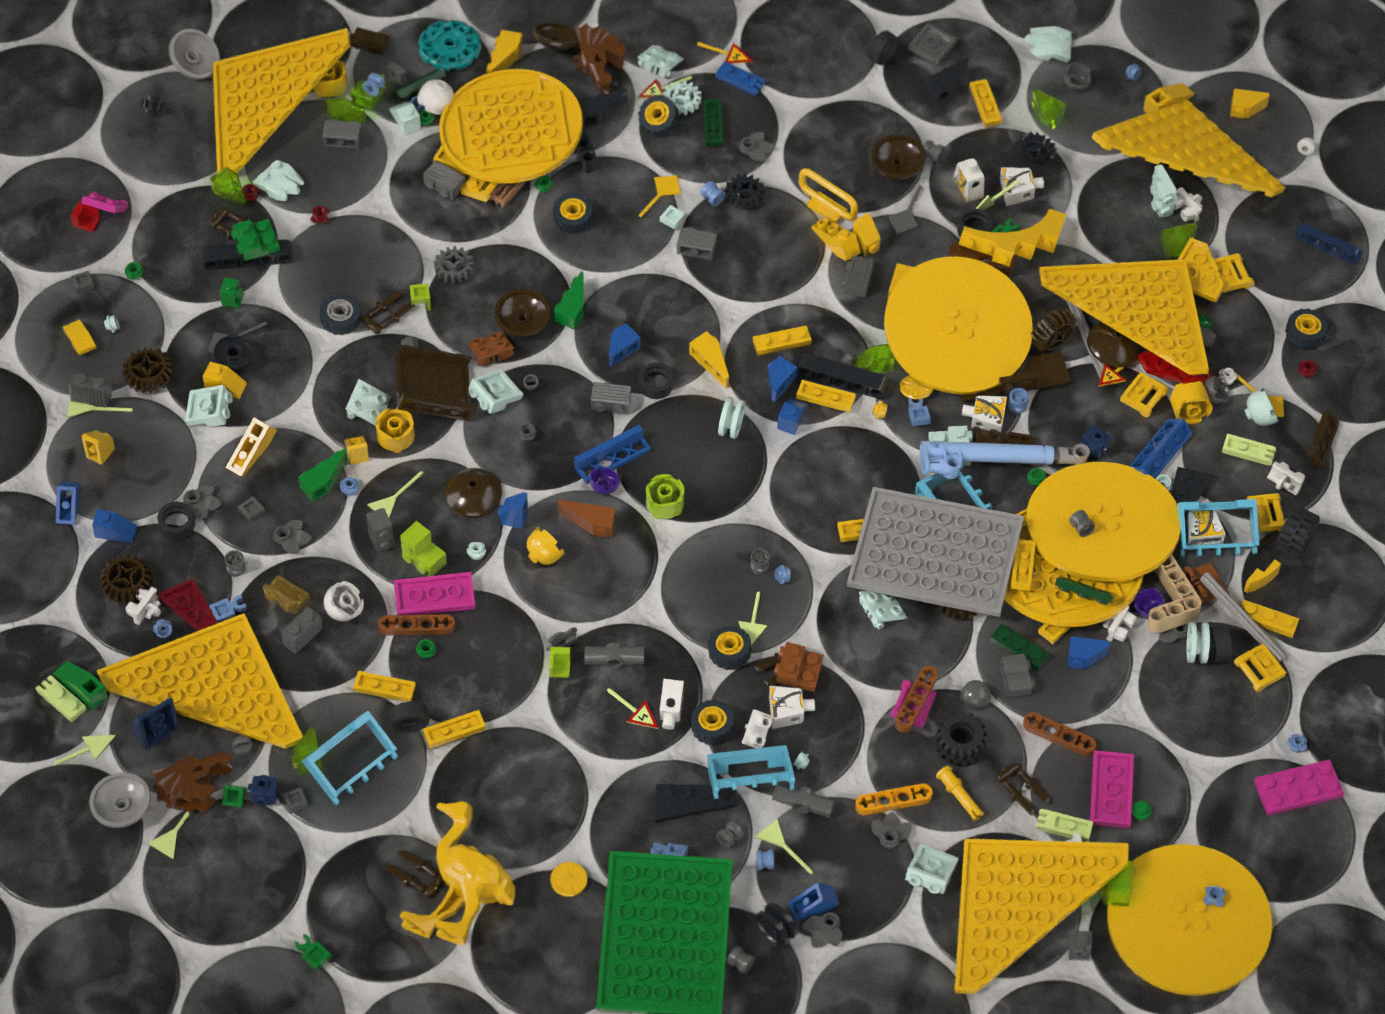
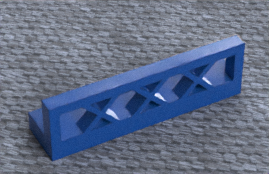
[1129,419,1193,479]
[574,425,651,484]

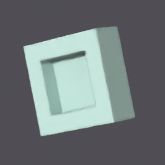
[660,205,685,229]

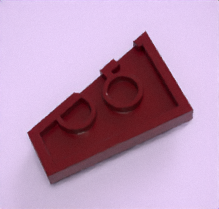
[157,578,218,631]

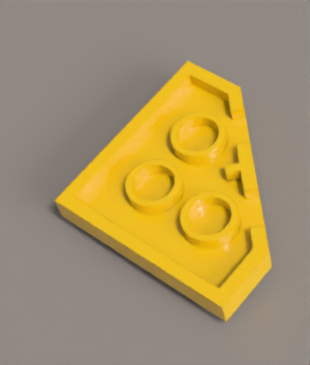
[1178,238,1224,302]

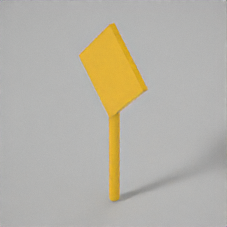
[639,175,681,217]
[1237,374,1284,417]

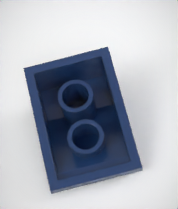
[130,697,179,750]

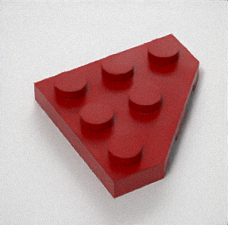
[1138,351,1213,385]

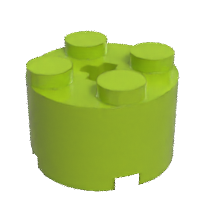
[646,474,684,519]

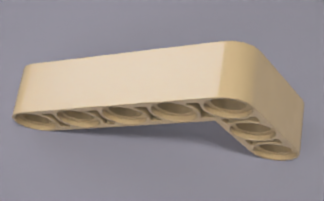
[1147,554,1202,633]

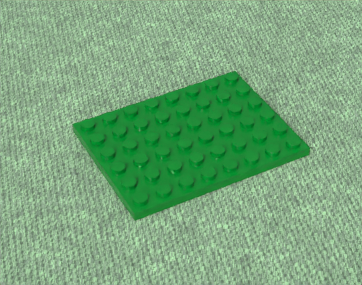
[596,851,733,1014]

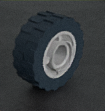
[320,293,361,335]

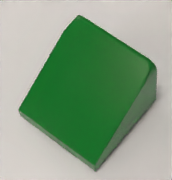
[222,784,247,807]

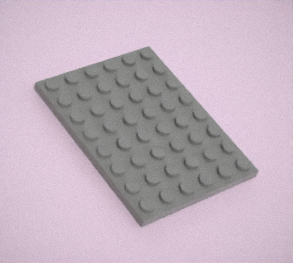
[847,487,1024,617]

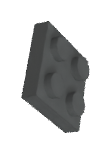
[908,23,957,65]

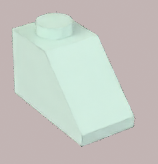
[390,102,421,136]

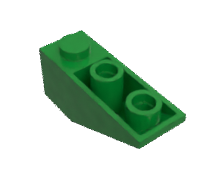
[553,271,584,330]
[298,448,348,503]
[53,661,108,710]

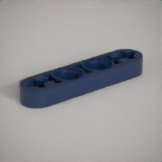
[1294,224,1363,264]

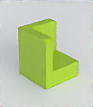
[410,283,431,311]
[549,647,570,678]

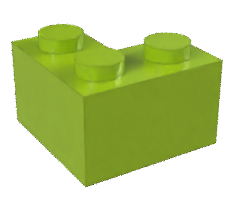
[400,521,447,576]

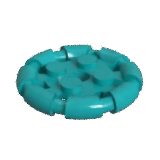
[418,20,482,71]

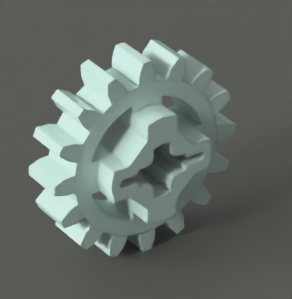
[663,80,701,116]

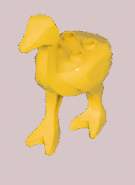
[400,801,515,946]

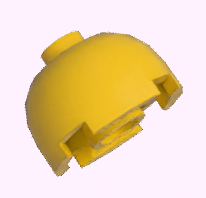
[526,527,565,565]

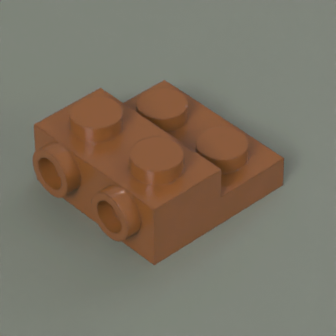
[774,642,824,692]

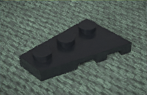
[1171,467,1215,520]

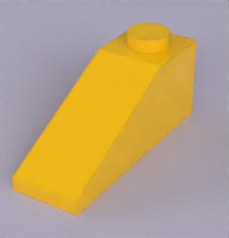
[689,331,729,388]
[226,418,277,477]

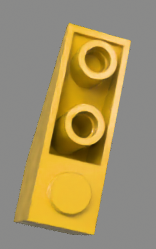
[487,30,522,74]
[1143,83,1195,113]
[811,218,861,261]

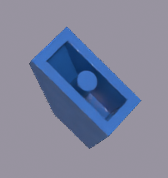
[609,323,640,367]
[767,356,797,402]
[777,398,808,435]
[56,481,81,525]
[498,492,528,529]
[92,509,137,543]
[1067,636,1110,669]
[788,882,839,921]

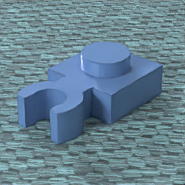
[908,399,931,426]
[209,595,247,623]
[651,843,688,856]

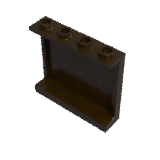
[395,344,476,421]

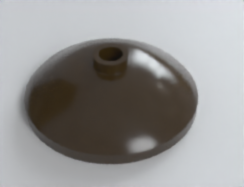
[531,22,579,51]
[871,135,925,180]
[494,289,550,337]
[1087,322,1141,368]
[445,468,502,518]

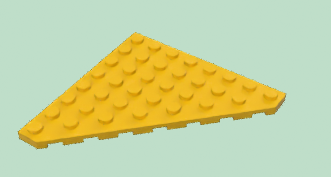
[213,28,350,178]
[1091,99,1285,197]
[1039,259,1209,375]
[97,613,304,749]
[955,839,1129,994]

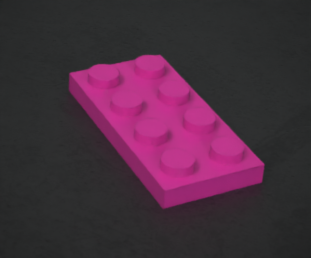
[394,572,475,615]
[1090,750,1134,829]
[1254,760,1344,816]

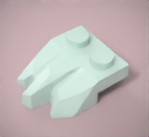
[1025,26,1072,63]
[252,160,304,201]

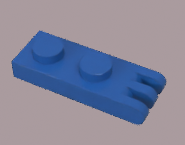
[715,61,766,95]

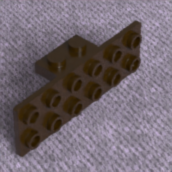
[960,352,1071,403]

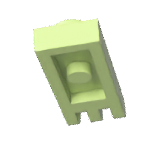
[1222,434,1276,466]
[35,675,87,722]
[1035,809,1093,842]

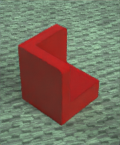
[71,202,101,232]

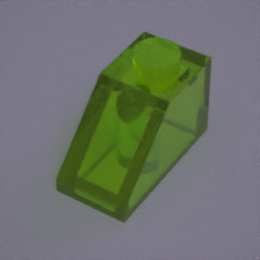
[350,74,386,112]
[1031,89,1066,129]
[326,97,366,123]
[210,167,246,203]
[1160,222,1197,258]
[854,344,894,373]
[291,727,322,775]
[1099,861,1135,907]

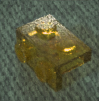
[263,575,310,614]

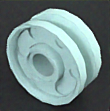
[718,397,745,439]
[1186,622,1210,664]

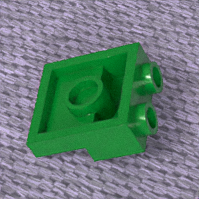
[231,219,280,261]

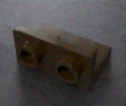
[350,27,390,55]

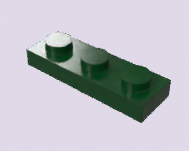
[392,69,446,99]
[703,99,723,146]
[1055,576,1116,605]
[990,623,1050,671]

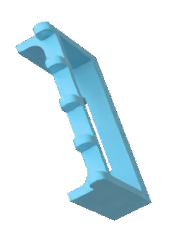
[915,464,993,510]
[1176,499,1259,558]
[302,711,398,805]
[707,745,795,799]

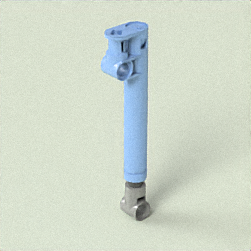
[920,441,1090,479]

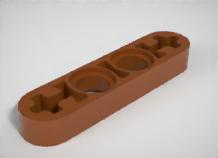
[378,614,455,636]
[895,666,938,733]
[1023,712,1096,757]

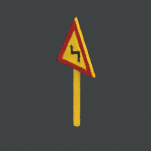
[697,42,753,64]
[1098,364,1126,387]

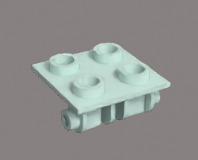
[638,45,684,78]
[345,379,391,426]
[859,591,907,629]

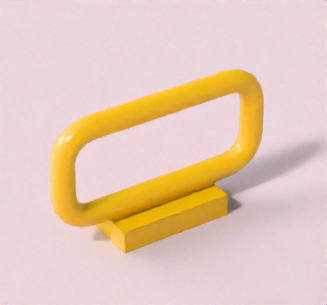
[799,168,858,224]

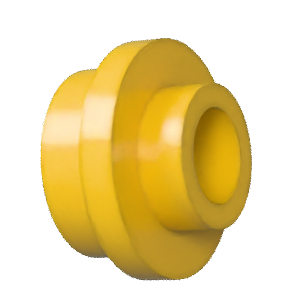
[872,400,887,419]

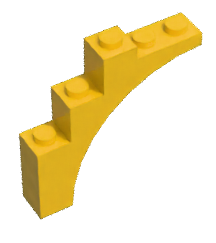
[958,209,1067,267]

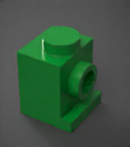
[220,277,244,308]

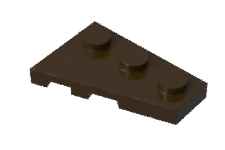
[973,426,1035,445]

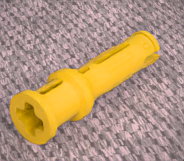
[936,765,984,821]

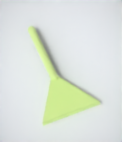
[67,400,133,418]
[367,471,423,518]
[148,812,190,859]
[755,819,813,874]

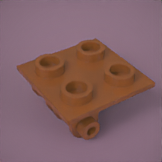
[467,332,514,367]
[1183,562,1229,604]

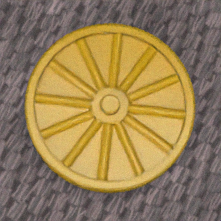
[900,375,934,399]
[551,862,587,897]

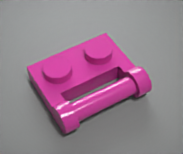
[81,192,128,213]
[890,680,936,728]

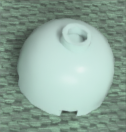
[1244,387,1279,426]

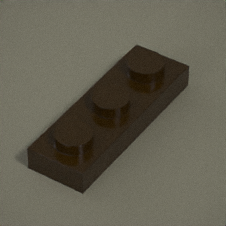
[1307,411,1340,467]

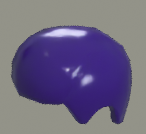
[590,467,619,495]
[1134,588,1166,618]

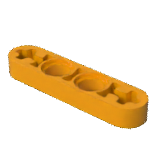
[855,784,932,815]

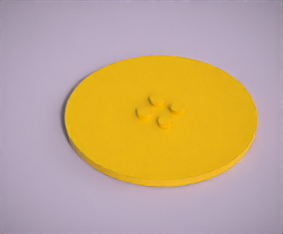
[439,69,583,183]
[884,257,1033,395]
[1026,462,1181,582]
[1004,509,1143,627]
[1107,844,1272,996]

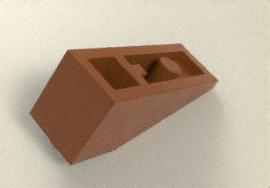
[558,500,616,537]

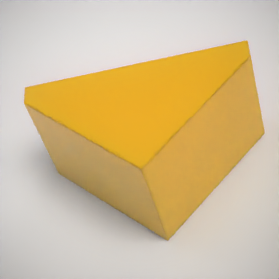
[344,436,369,465]

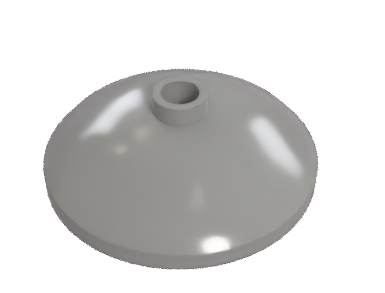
[169,29,220,79]
[89,773,151,828]

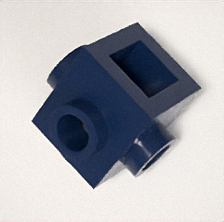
[1080,425,1111,459]
[248,775,279,805]

